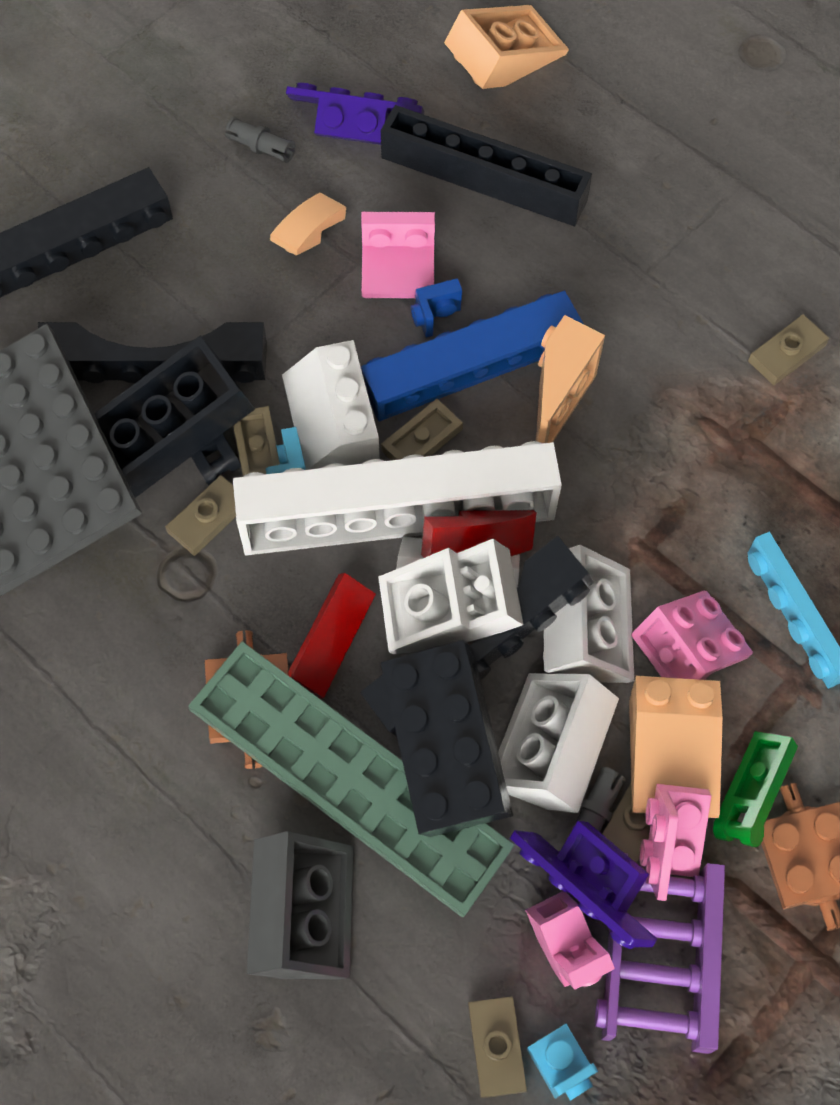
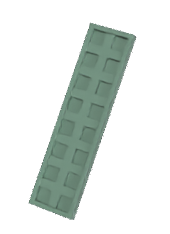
[188,641,515,918]

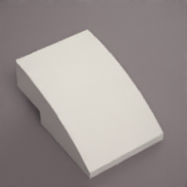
[378,539,524,654]

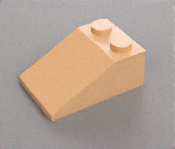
[444,5,569,89]
[536,315,605,443]
[629,676,723,818]

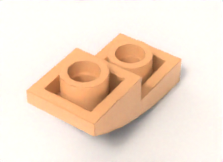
[270,193,346,256]

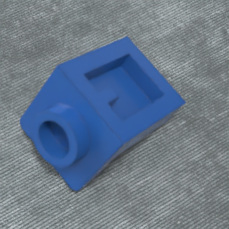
[411,278,462,338]

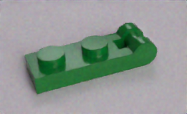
[713,731,798,847]

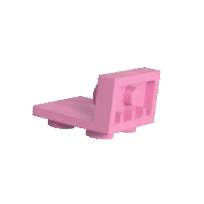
[361,212,435,298]
[631,590,753,680]
[639,784,711,901]

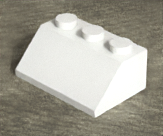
[282,340,380,470]
[543,545,635,683]
[498,673,619,813]

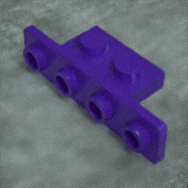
[286,83,425,145]
[510,821,657,949]

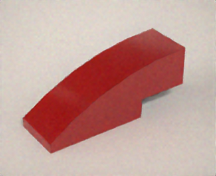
[421,510,537,558]

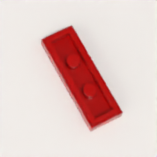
[287,573,376,699]

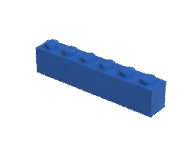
[360,290,584,422]

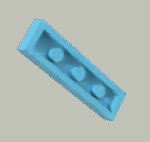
[747,531,840,689]

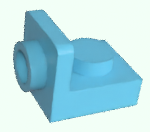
[265,427,306,474]
[527,1024,598,1101]

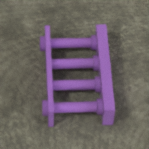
[595,853,725,1054]

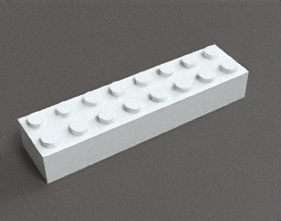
[233,441,562,556]

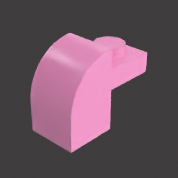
[525,891,615,990]

